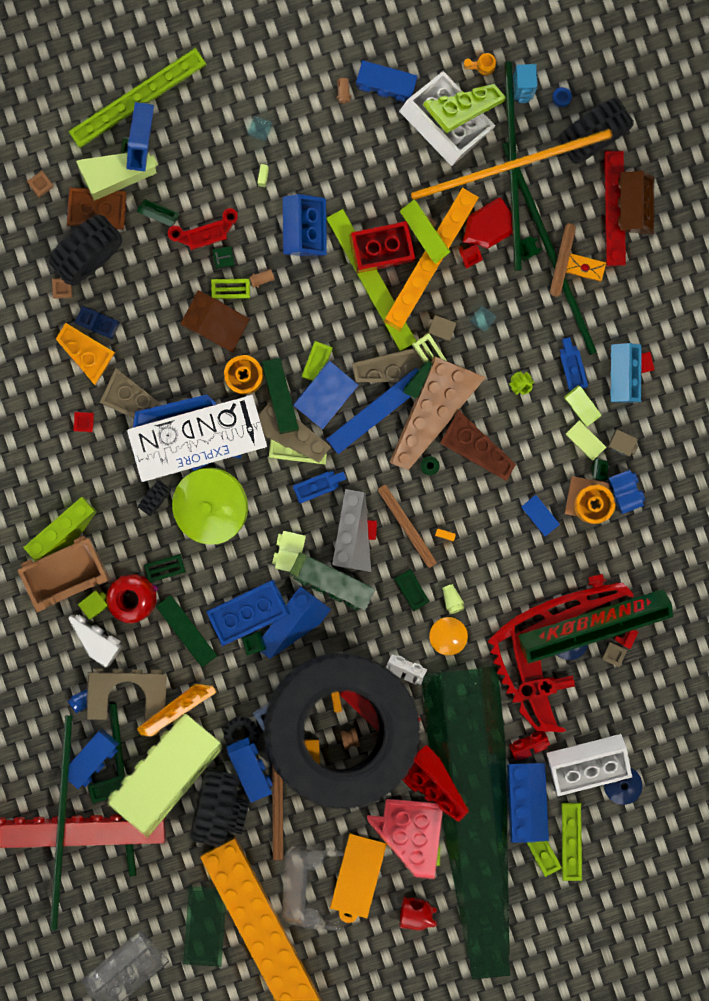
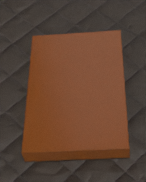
[67,187,127,230]

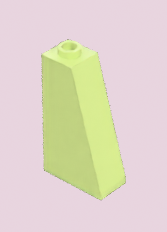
[76,152,158,201]

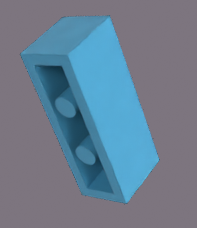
[513,64,537,103]
[610,343,641,403]

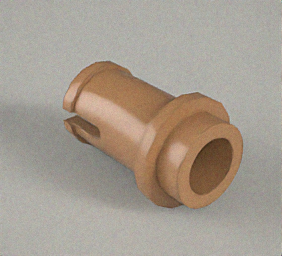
[337,78,352,104]
[249,269,275,288]

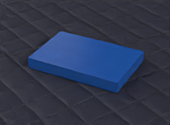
[293,361,358,430]

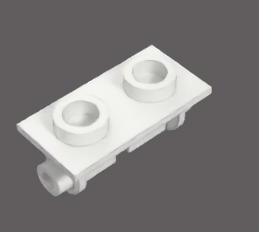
[386,654,427,685]

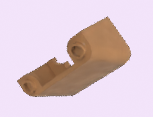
[17,536,110,612]

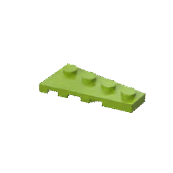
[423,84,506,133]

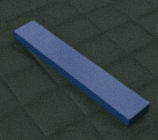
[326,368,418,454]

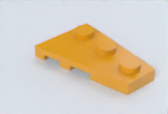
[56,323,115,386]

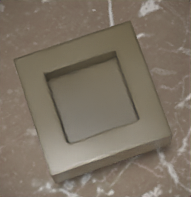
[602,642,627,667]

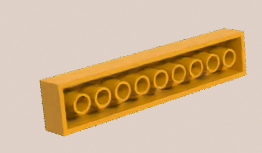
[200,836,322,1001]

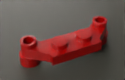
[168,208,238,251]

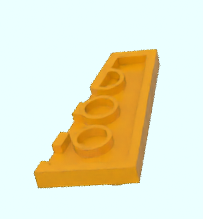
[137,684,216,737]

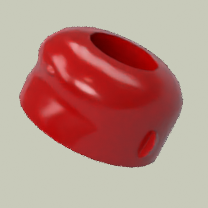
[106,574,157,623]

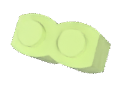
[272,531,306,572]

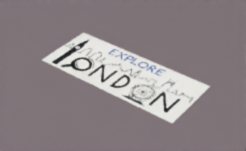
[127,395,267,482]

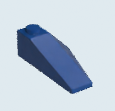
[261,586,331,659]

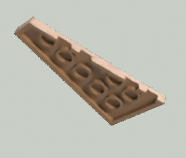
[390,356,486,470]

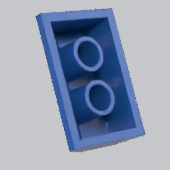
[283,194,327,256]

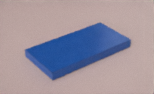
[206,580,290,646]

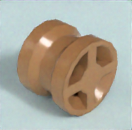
[340,728,360,750]

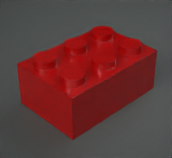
[349,221,415,274]

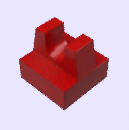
[458,243,483,268]
[614,630,638,649]

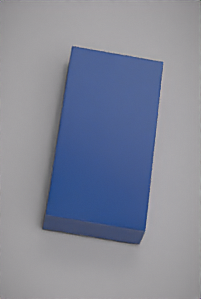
[521,495,560,537]

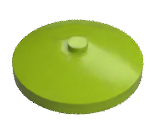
[172,468,248,545]

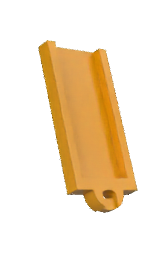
[330,833,387,923]

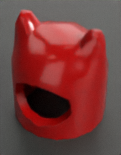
[399,897,437,931]

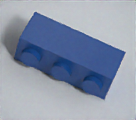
[356,60,418,103]
[68,729,119,789]
[227,738,273,802]

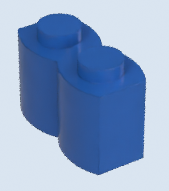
[607,470,645,514]

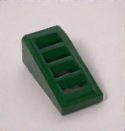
[402,360,432,398]

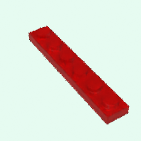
[604,151,626,266]

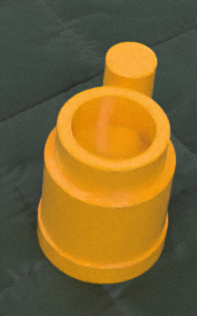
[463,53,496,75]

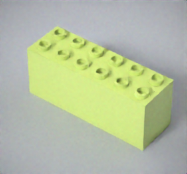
[108,713,223,838]

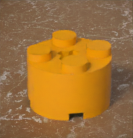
[224,355,263,395]
[574,485,615,524]

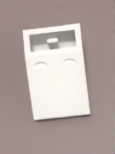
[68,614,123,667]

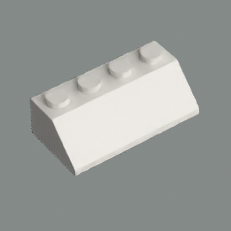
[547,734,632,796]

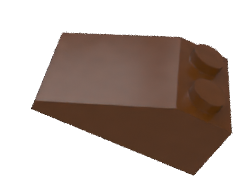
[180,290,250,353]

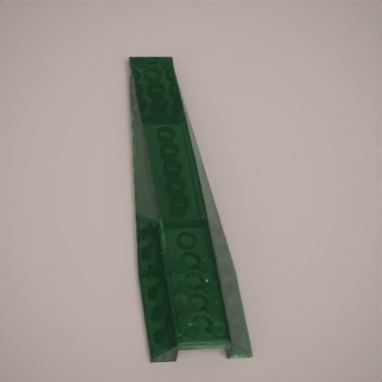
[422,666,510,980]

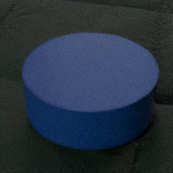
[552,87,572,107]

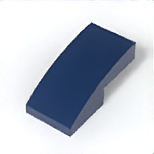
[75,306,120,340]

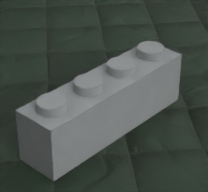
[332,489,371,572]

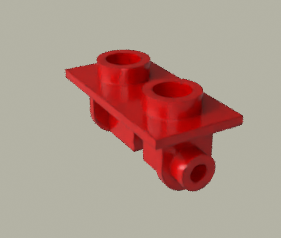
[508,731,550,761]

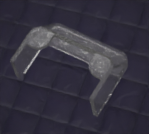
[282,845,344,930]

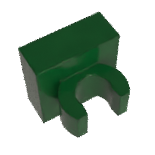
[521,236,542,262]

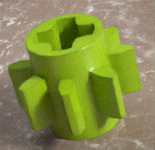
[509,371,534,395]

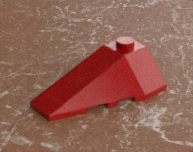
[403,745,469,822]

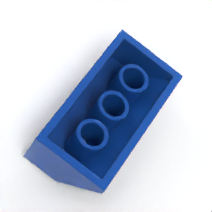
[507,763,549,843]

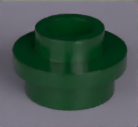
[421,456,440,476]

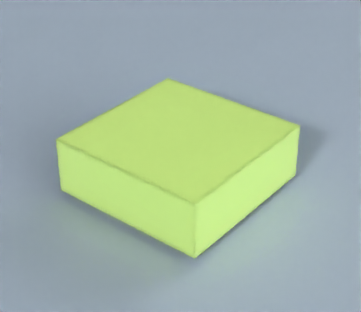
[258,164,269,187]

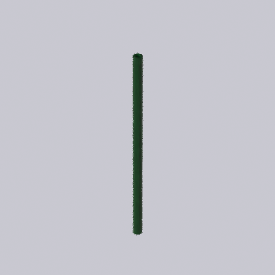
[109,703,137,877]

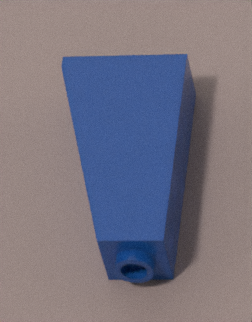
[126,102,154,172]

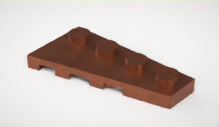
[440,410,516,481]

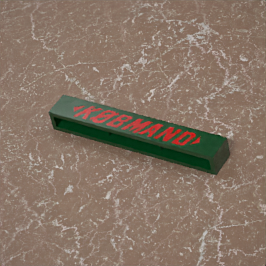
[518,589,673,664]

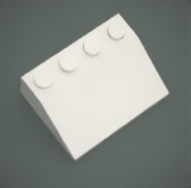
[399,71,495,166]

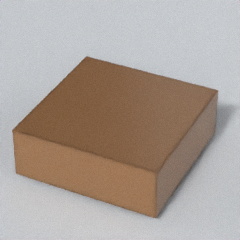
[27,171,54,198]
[52,279,73,299]

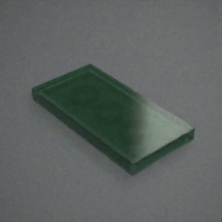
[183,886,226,967]

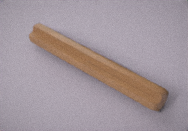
[550,223,576,296]

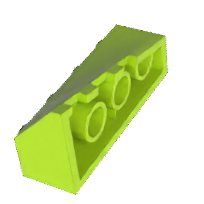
[23,497,97,561]

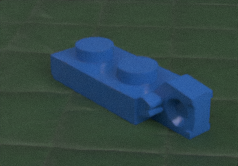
[560,337,588,392]
[293,471,347,504]

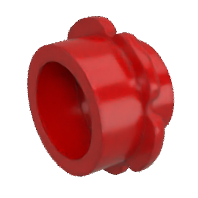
[588,574,606,588]

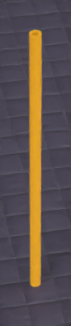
[411,130,612,200]

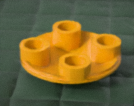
[429,617,468,655]

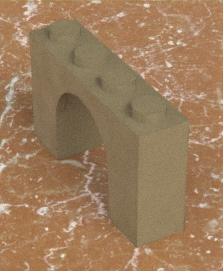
[86,668,167,721]

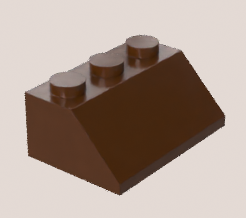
[618,171,654,234]

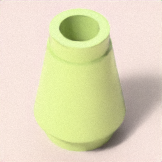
[442,584,465,614]

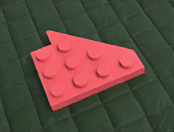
[367,799,443,879]

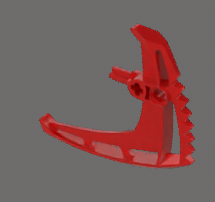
[488,583,634,732]

